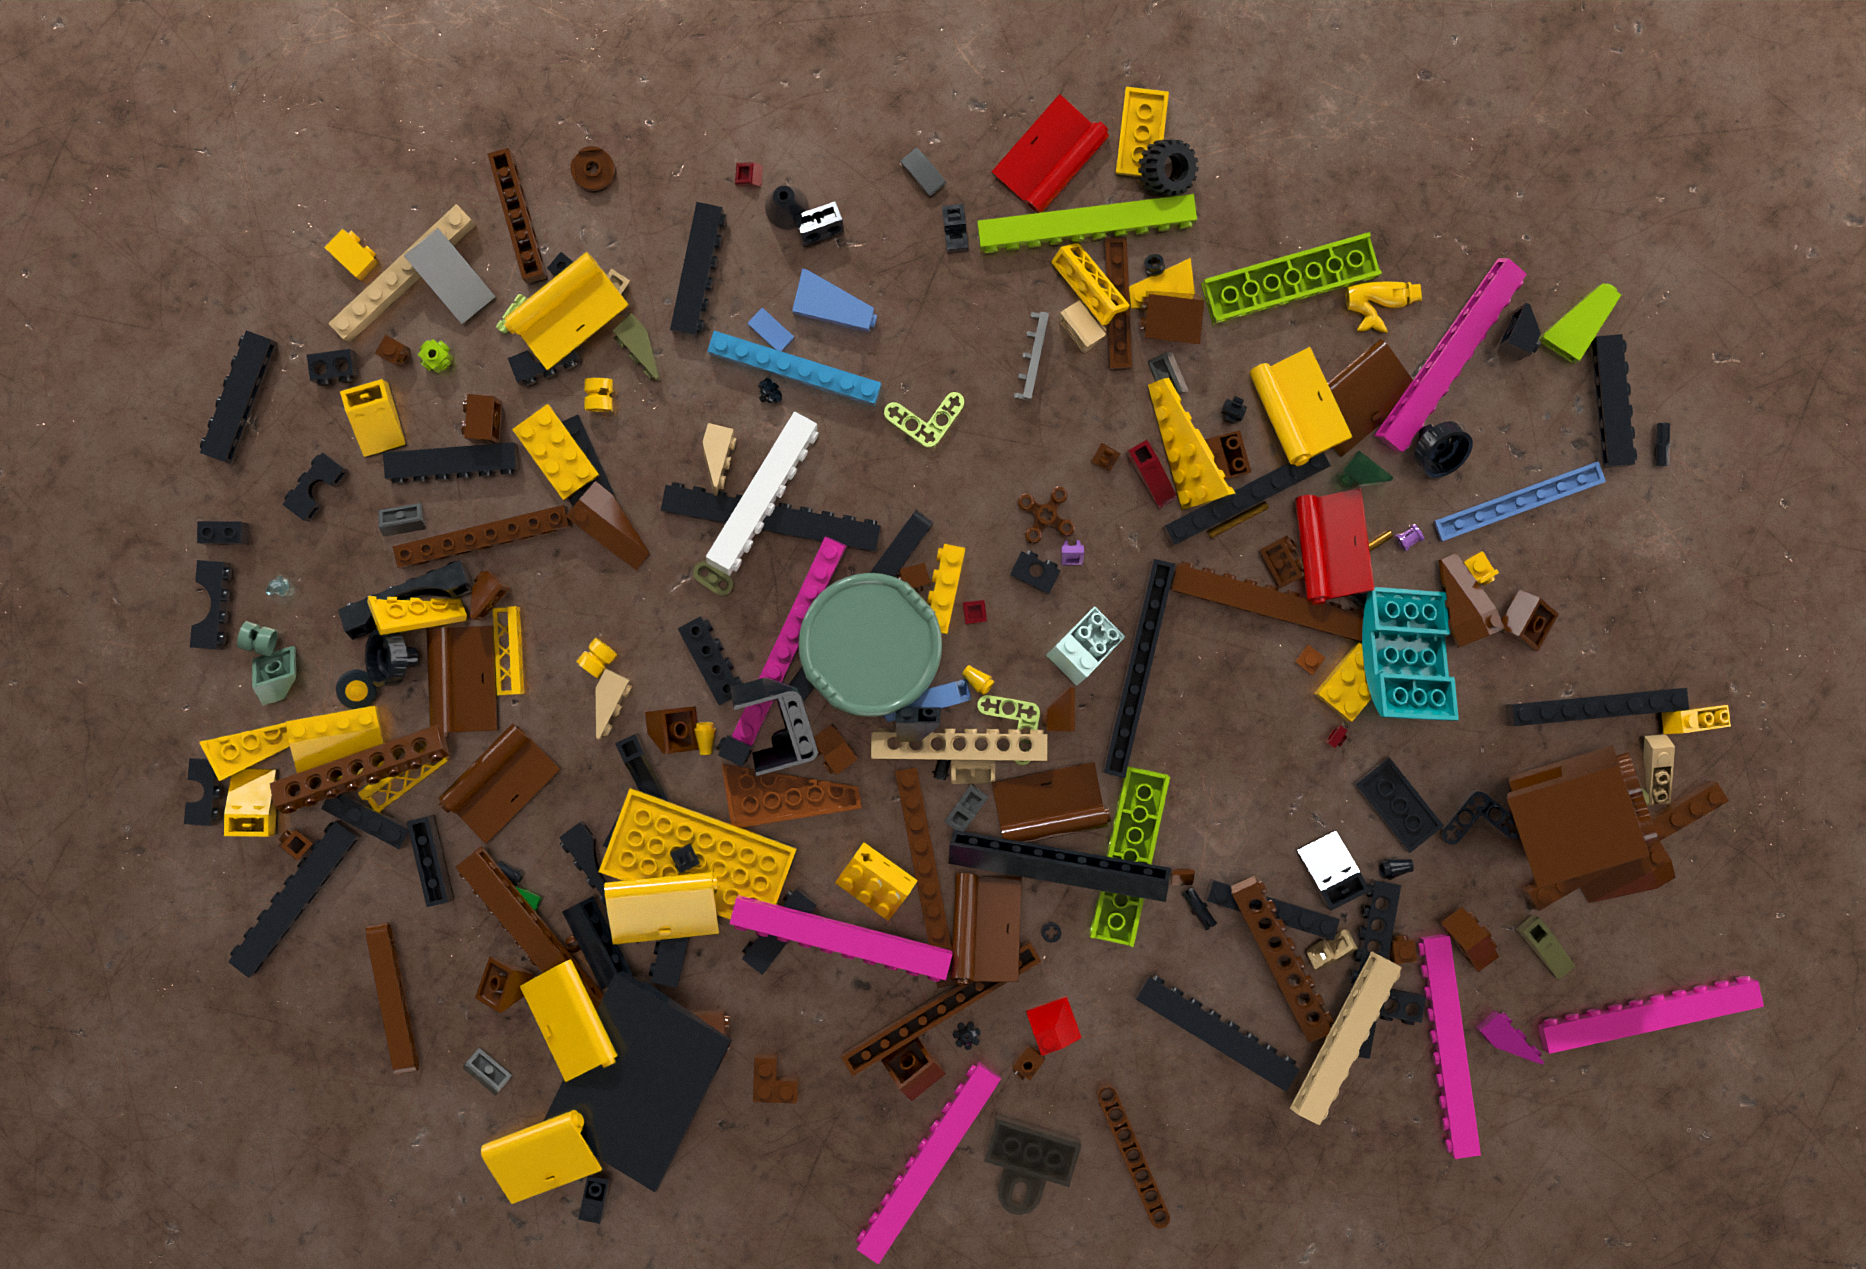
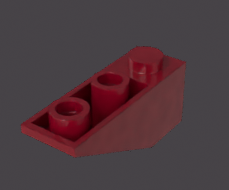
[1126,440,1178,509]

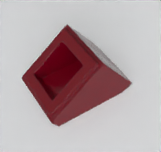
[735,162,763,187]

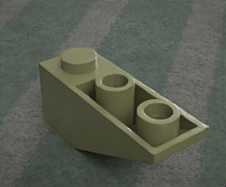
[612,313,661,382]
[1516,915,1575,980]

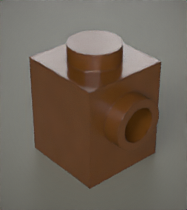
[375,334,410,368]
[897,562,931,593]
[278,829,312,861]
[1389,935,1417,964]
[1012,1043,1046,1080]

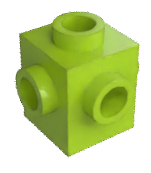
[418,339,453,373]

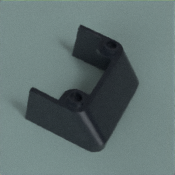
[731,678,818,776]

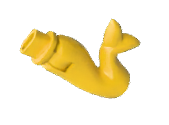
[1345,281,1422,333]

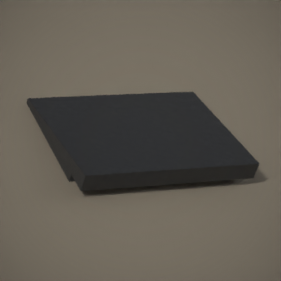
[544,971,732,1192]

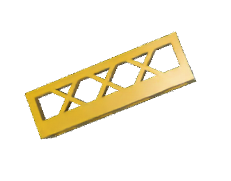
[1051,242,1130,325]
[493,606,524,695]
[358,746,448,812]

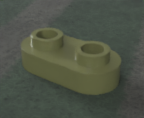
[693,561,734,596]

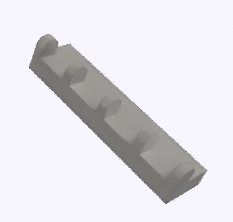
[1014,312,1049,401]

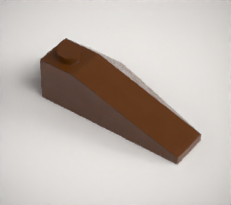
[566,481,650,570]
[1438,553,1505,648]
[1580,842,1676,903]

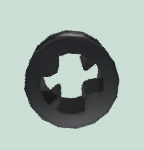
[1144,254,1165,276]
[1041,922,1062,943]

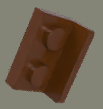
[1260,535,1304,588]

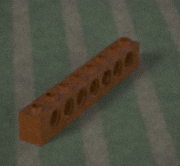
[392,505,572,569]
[269,725,450,814]
[1231,875,1334,1043]

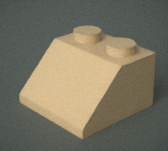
[1058,300,1106,354]

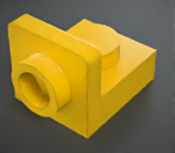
[1464,551,1499,586]

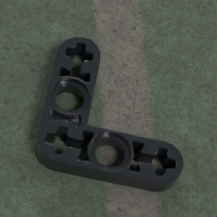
[1440,791,1520,845]

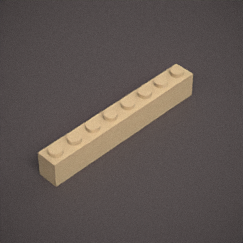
[328,204,476,343]
[1290,951,1402,1125]

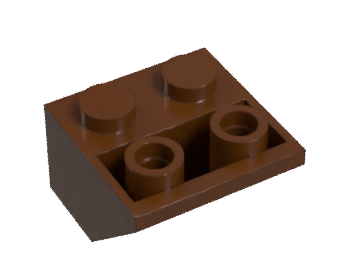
[1205,430,1251,481]

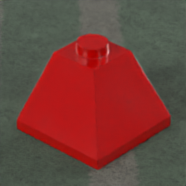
[1026,996,1082,1056]

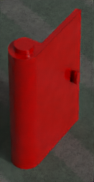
[991,94,1109,213]
[1295,488,1375,605]

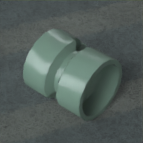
[237,621,278,657]

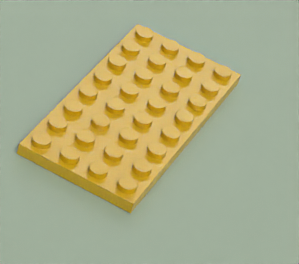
[599,788,797,920]

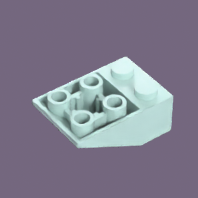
[1046,606,1125,686]

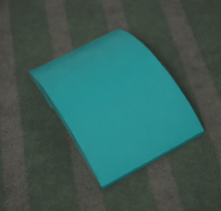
[1362,587,1459,721]

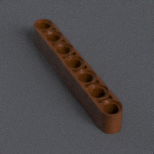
[365,922,419,1075]
[1096,1083,1170,1229]

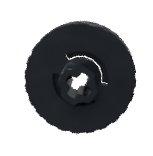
[1414,421,1473,478]
[365,630,418,687]

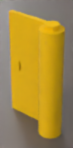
[504,252,629,370]
[1249,347,1353,466]
[604,872,719,945]
[520,959,618,1082]
[481,1110,602,1204]

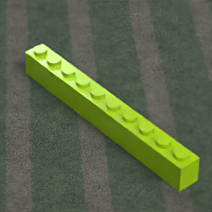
[977,194,1197,253]

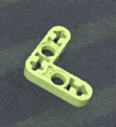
[884,392,964,448]
[977,695,1040,765]

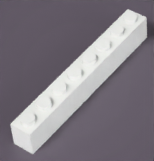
[706,411,819,576]

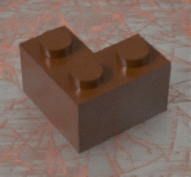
[814,723,859,775]
[1441,907,1499,972]
[753,1054,799,1104]

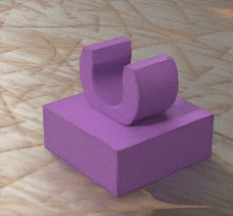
[1061,540,1084,565]

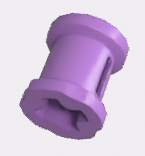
[1395,524,1425,551]

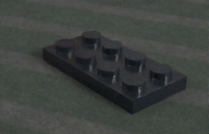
[562,414,615,507]
[1354,757,1444,853]

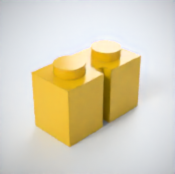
[324,229,379,281]

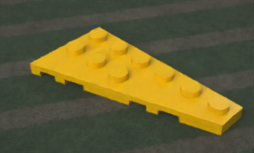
[1148,378,1235,510]

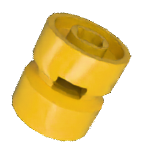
[584,378,613,412]
[576,637,618,679]

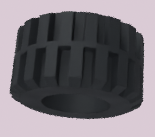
[1138,139,1199,195]

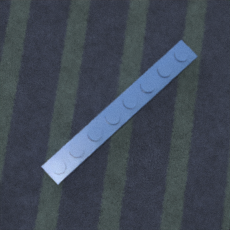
[1433,461,1606,542]

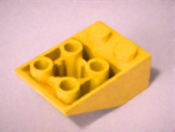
[340,379,406,457]
[224,769,277,837]

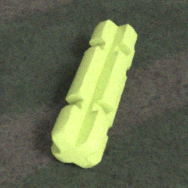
[496,294,527,334]

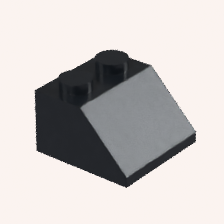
[1497,303,1541,360]

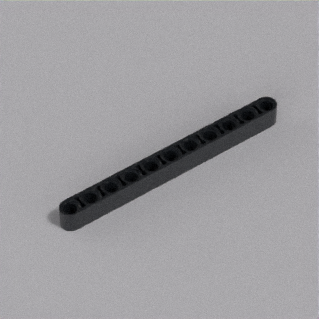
[788,509,934,703]

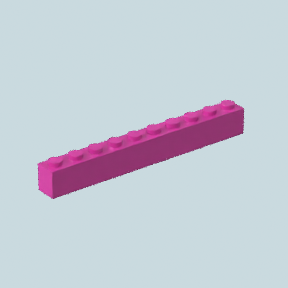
[1374,258,1527,452]
[732,537,847,746]
[730,895,952,982]
[1417,934,1481,1159]
[1538,976,1764,1054]
[856,1061,1001,1264]

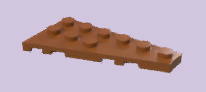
[722,764,862,828]

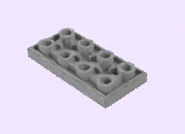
[404,228,496,324]

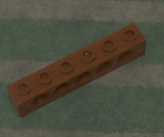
[487,148,548,284]

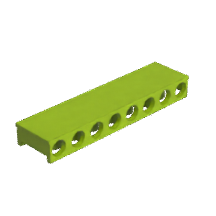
[1201,232,1382,325]
[1089,766,1170,947]

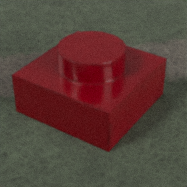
[963,600,987,624]
[1325,725,1348,748]

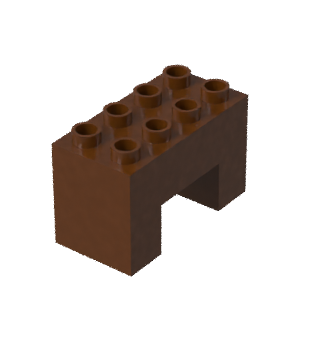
[1507,745,1659,888]

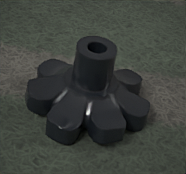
[758,378,782,404]
[953,1022,981,1050]

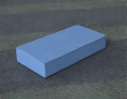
[747,308,794,352]

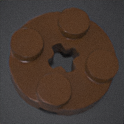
[570,146,615,191]

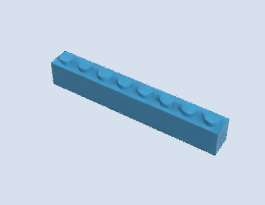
[707,331,882,407]

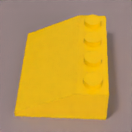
[286,706,384,780]

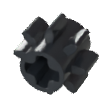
[1221,396,1247,424]

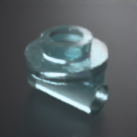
[265,575,289,597]

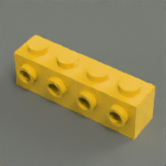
[927,544,965,635]

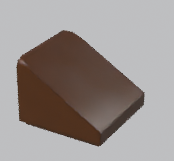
[1171,868,1195,886]

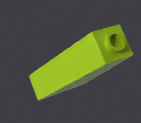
[1538,283,1621,364]

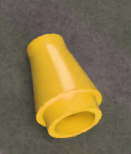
[961,665,995,695]
[694,722,716,755]

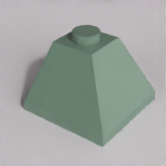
[252,646,296,705]

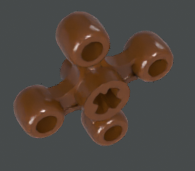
[1017,486,1075,544]

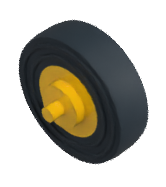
[336,669,377,709]

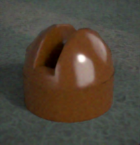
[565,935,581,953]

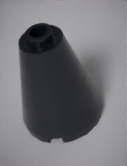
[765,186,808,229]

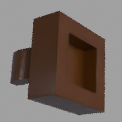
[1091,443,1121,473]

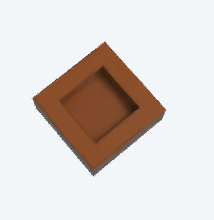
[1295,645,1326,675]

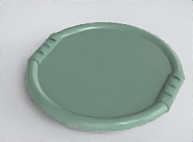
[799,573,942,717]

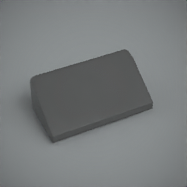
[1148,351,1188,395]
[378,503,426,536]
[463,1048,513,1095]

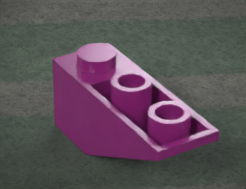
[1476,1010,1544,1065]

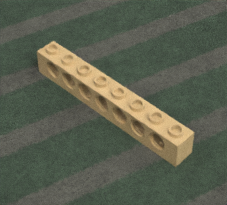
[871,728,1048,761]

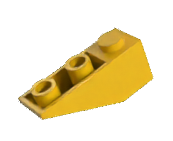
[1661,705,1731,734]

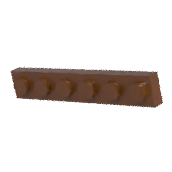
[1105,237,1132,369]

